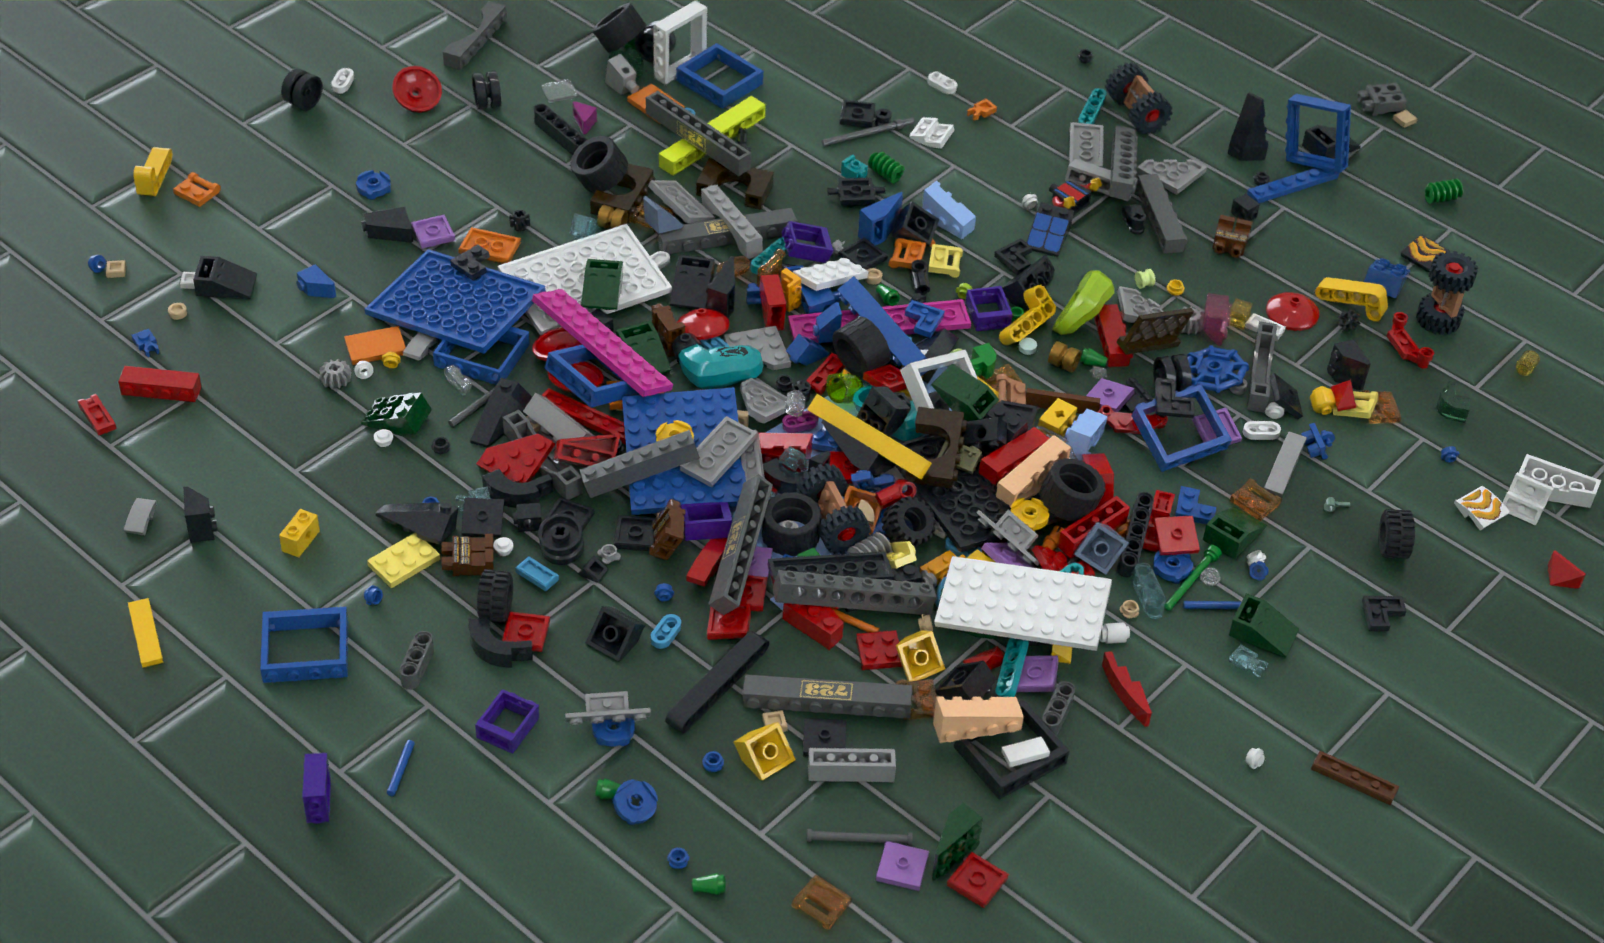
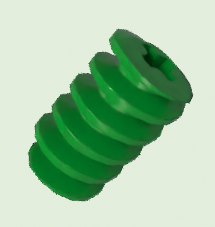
[868,152,905,184]
[1425,179,1463,204]

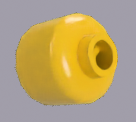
[1310,386,1336,415]

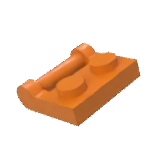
[173,172,221,207]
[888,238,926,269]

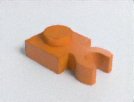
[967,99,997,120]

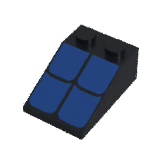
[1026,202,1074,257]

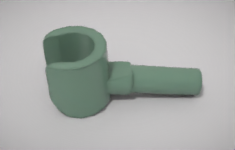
[1324,497,1350,512]

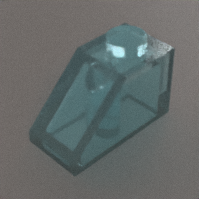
[569,213,598,240]

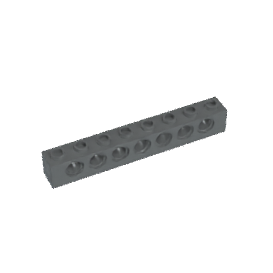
[1109,126,1138,200]
[772,570,936,615]

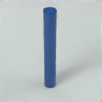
[1183,601,1241,609]
[387,740,415,796]

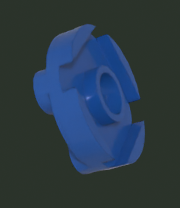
[356,170,391,200]
[1153,551,1193,584]
[592,718,635,747]
[613,780,658,825]

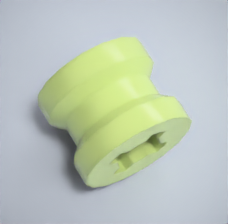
[1135,269,1155,289]

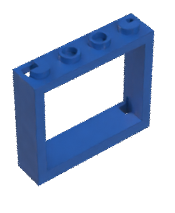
[676,43,763,109]
[1285,94,1351,173]
[433,326,530,385]
[545,345,640,408]
[1132,384,1232,472]
[260,607,348,683]

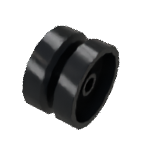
[635,21,676,63]
[281,68,323,111]
[472,71,501,110]
[1153,354,1192,392]
[538,514,584,565]

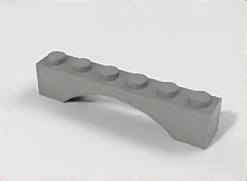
[701,185,763,259]

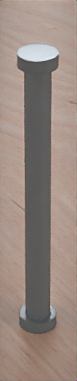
[807,829,913,846]

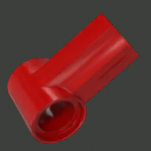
[875,479,916,509]

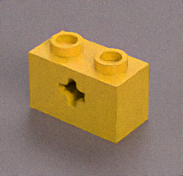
[1038,398,1078,438]
[279,509,320,557]

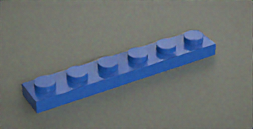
[1247,168,1339,203]

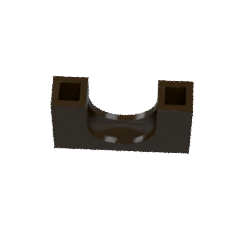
[696,158,774,210]
[590,163,656,223]
[906,407,967,488]

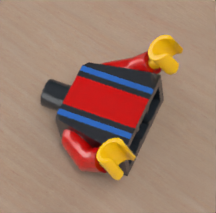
[1049,178,1102,215]

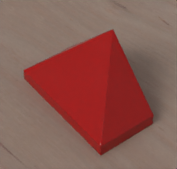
[1331,380,1356,411]
[1548,550,1586,589]
[963,646,1005,670]

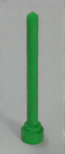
[1164,545,1222,610]

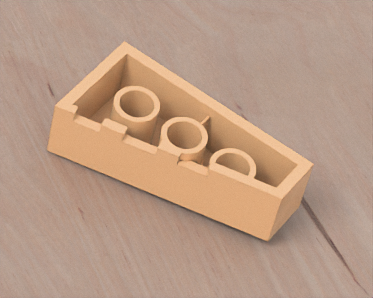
[996,435,1071,508]
[933,697,1024,743]

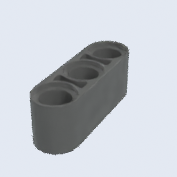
[399,631,434,690]
[1042,681,1075,736]

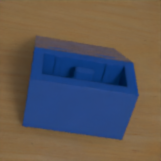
[858,192,903,245]
[1364,258,1410,298]

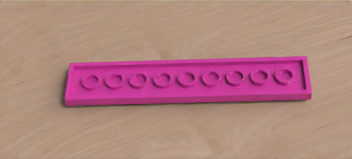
[532,289,673,397]
[788,299,971,343]

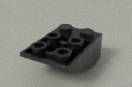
[1302,125,1361,159]
[670,255,715,309]
[193,256,257,299]
[706,256,735,318]
[857,387,911,437]

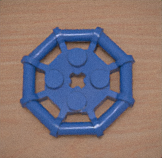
[1187,345,1249,393]

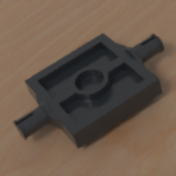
[827,178,885,206]

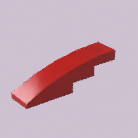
[1142,490,1175,552]
[686,538,727,587]
[1102,651,1152,727]

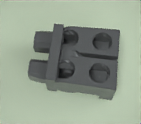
[1357,83,1407,116]

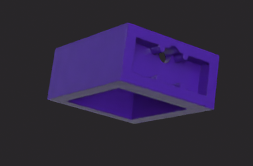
[782,221,833,263]
[965,286,1013,331]
[681,502,732,541]
[475,689,539,754]
[302,753,331,823]

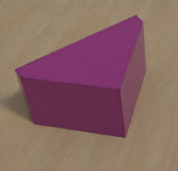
[572,101,597,135]

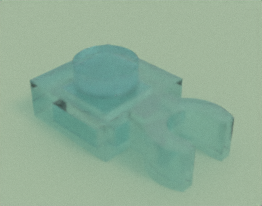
[779,446,809,472]
[455,487,490,511]
[1229,644,1268,677]

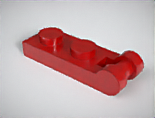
[806,353,845,395]
[77,394,117,436]

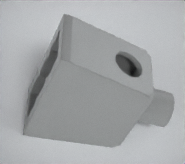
[605,54,639,95]

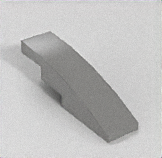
[1264,432,1307,497]

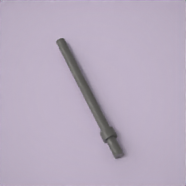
[822,117,915,146]

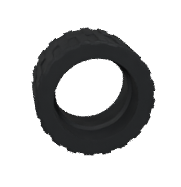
[592,3,646,53]
[570,136,628,193]
[832,316,891,379]
[1039,458,1106,522]
[762,492,822,557]

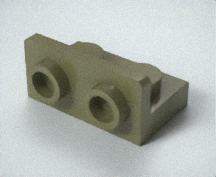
[937,441,983,475]

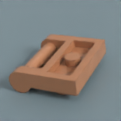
[997,374,1026,404]

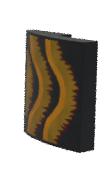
[1401,234,1451,273]

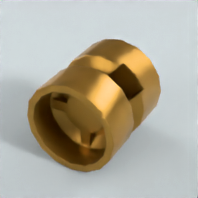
[597,205,628,229]
[1048,341,1082,372]

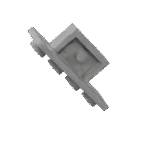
[976,510,1040,566]
[565,691,651,725]

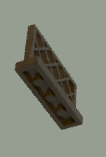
[1117,308,1194,355]

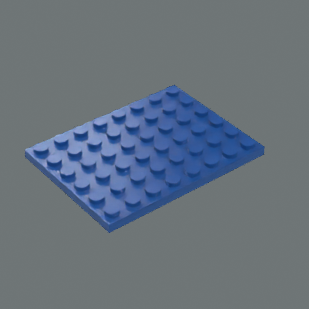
[365,249,546,354]
[622,387,746,515]

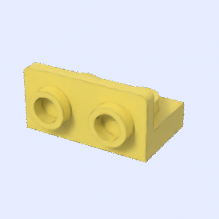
[886,541,917,569]

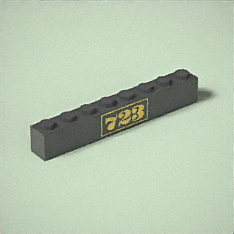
[646,91,751,176]
[657,208,797,254]
[708,474,773,615]
[743,675,912,718]

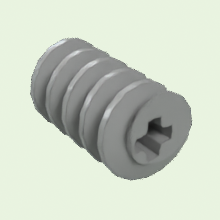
[847,532,892,554]

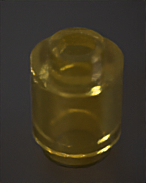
[1516,350,1540,376]

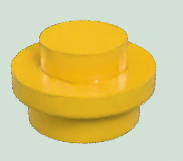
[1167,279,1184,295]
[382,352,401,368]

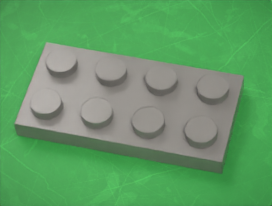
[1069,122,1103,168]
[648,181,715,224]
[680,416,757,487]

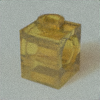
[1227,298,1253,329]

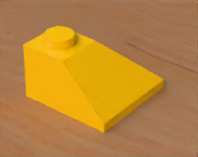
[896,630,945,684]
[733,722,796,780]

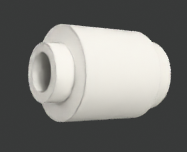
[1100,622,1130,644]

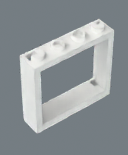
[654,0,707,85]
[900,350,985,419]

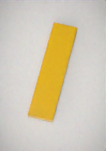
[128,598,163,668]

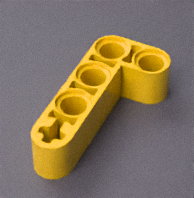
[133,147,172,196]
[1315,277,1388,322]
[999,285,1056,346]

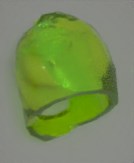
[826,369,864,404]

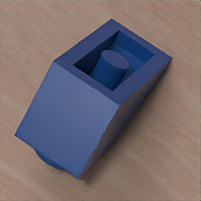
[296,265,336,298]
[813,302,842,343]
[786,334,829,366]

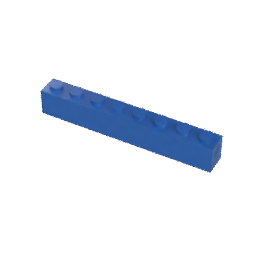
[837,276,927,376]

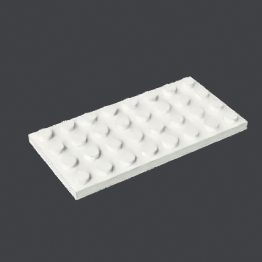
[934,556,1112,651]

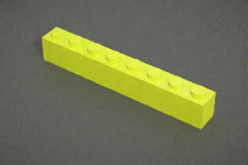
[659,96,766,176]

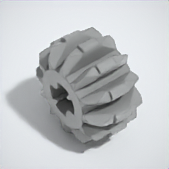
[1181,306,1205,335]
[319,359,351,389]

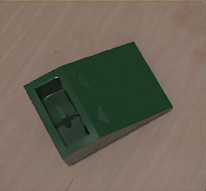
[581,259,623,310]
[616,320,671,374]
[931,364,999,422]
[361,393,432,436]
[1203,507,1267,559]
[1228,593,1299,658]
[932,802,983,881]

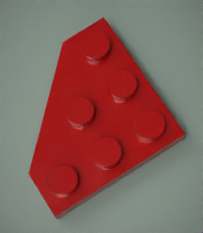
[476,434,555,483]

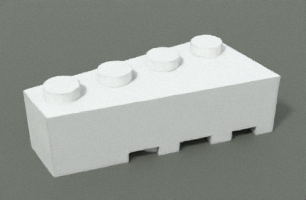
[1519,454,1601,508]

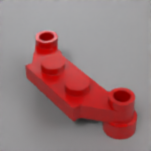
[1387,312,1434,369]
[1098,405,1168,434]

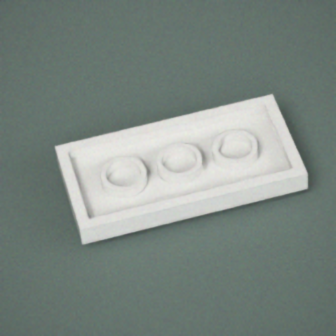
[793,258,868,291]

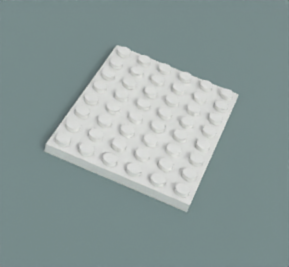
[498,224,672,336]

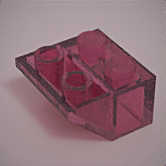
[1203,293,1232,346]

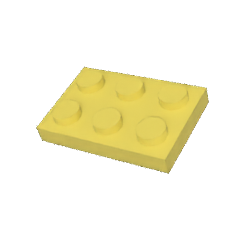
[367,533,440,589]

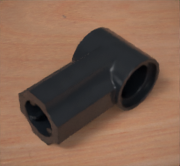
[910,259,930,295]

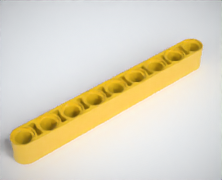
[807,394,932,480]

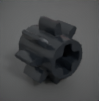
[509,210,531,232]
[1337,309,1360,332]

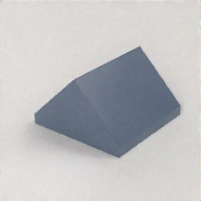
[643,196,684,234]
[1074,522,1129,574]

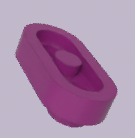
[782,411,819,433]

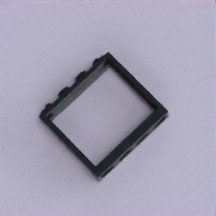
[954,700,1069,800]

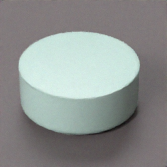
[1018,338,1037,355]

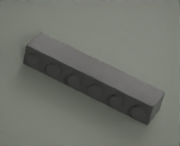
[1136,174,1187,254]
[580,430,700,498]

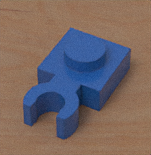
[131,329,159,357]

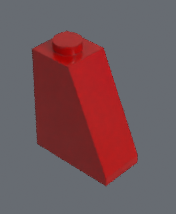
[759,274,786,331]

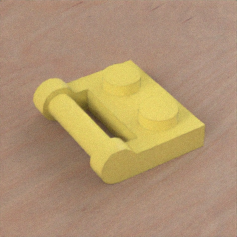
[928,244,963,278]
[1333,391,1378,419]

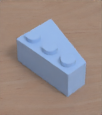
[922,181,976,239]
[1065,409,1108,461]

